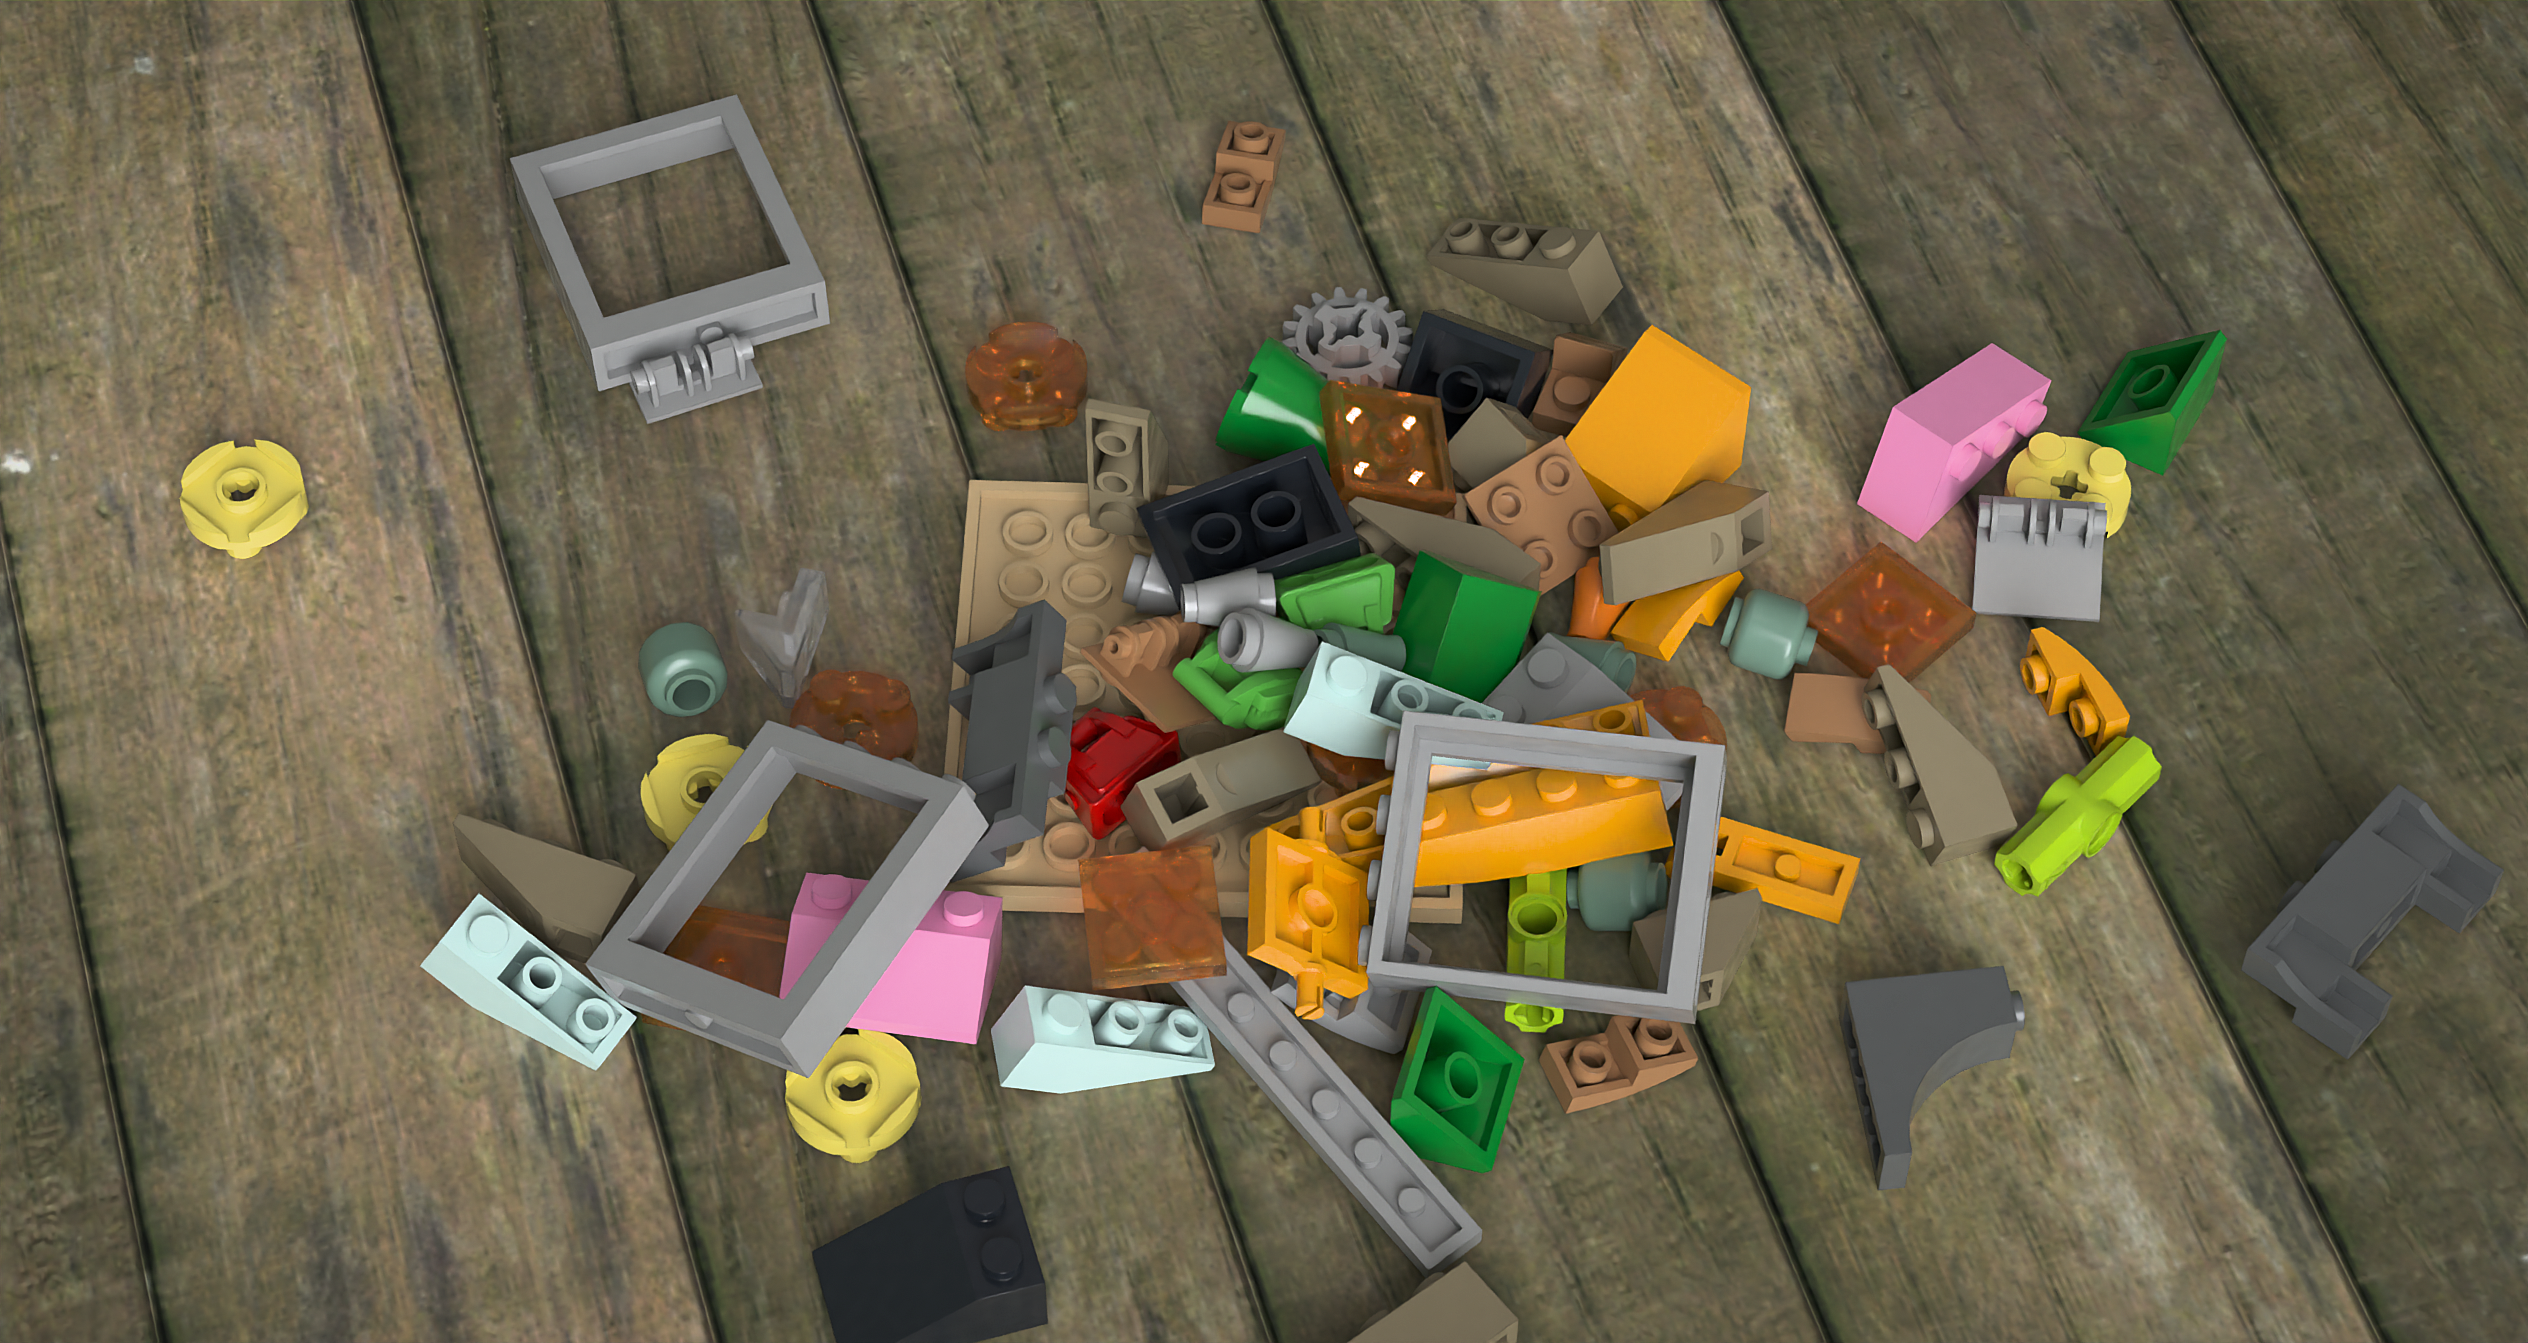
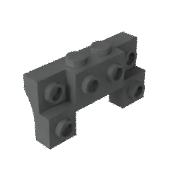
[948,599,1077,883]
[2241,784,2504,1060]

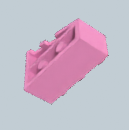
[1857,343,2052,543]

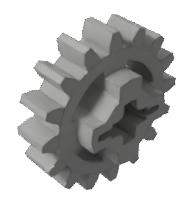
[1282,287,1413,405]

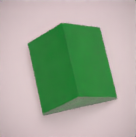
[2077,330,2227,476]
[1392,549,1542,703]
[1390,986,1525,1173]

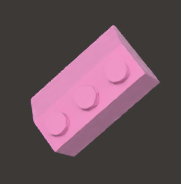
[779,872,1003,1044]

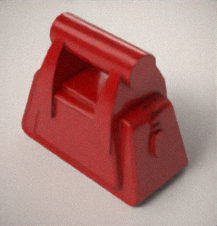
[1064,707,1181,840]

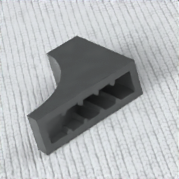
[1839,966,2025,1190]

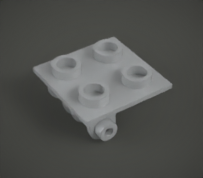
[629,333,763,424]
[1972,495,2107,622]

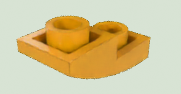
[1610,570,1744,662]
[2020,627,2130,756]

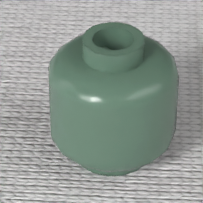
[1720,588,1818,680]
[638,622,728,717]
[1567,851,1667,931]

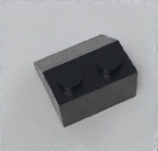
[1384,309,1553,449]

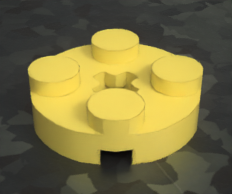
[2004,432,2131,538]
[179,439,309,559]
[641,734,773,851]
[785,1029,922,1163]

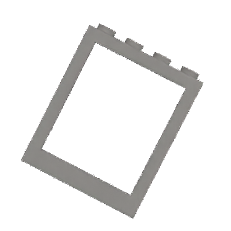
[510,94,830,391]
[1358,711,1727,1024]
[585,720,989,1078]

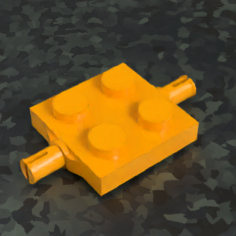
[1247,807,1369,1020]

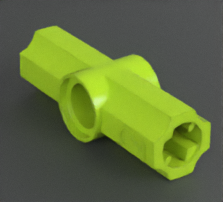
[1994,735,2162,897]
[1505,868,1568,1033]

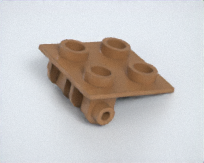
[1462,435,1619,596]
[1080,611,1217,733]

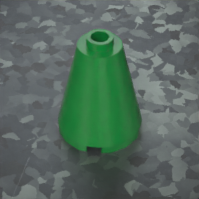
[1215,337,1394,485]

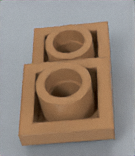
[1202,121,1286,233]
[1784,673,1931,754]
[1539,1015,1698,1114]

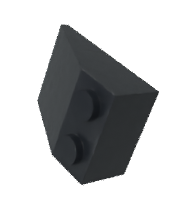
[1136,444,1361,610]
[812,1166,1048,1343]

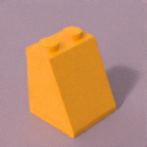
[1565,325,1751,532]

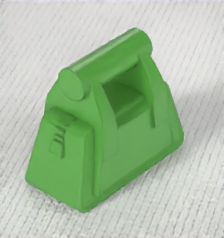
[1274,553,1395,634]
[1173,627,1303,731]

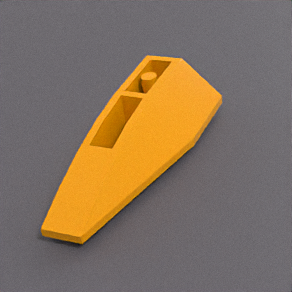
[1264,700,1674,887]

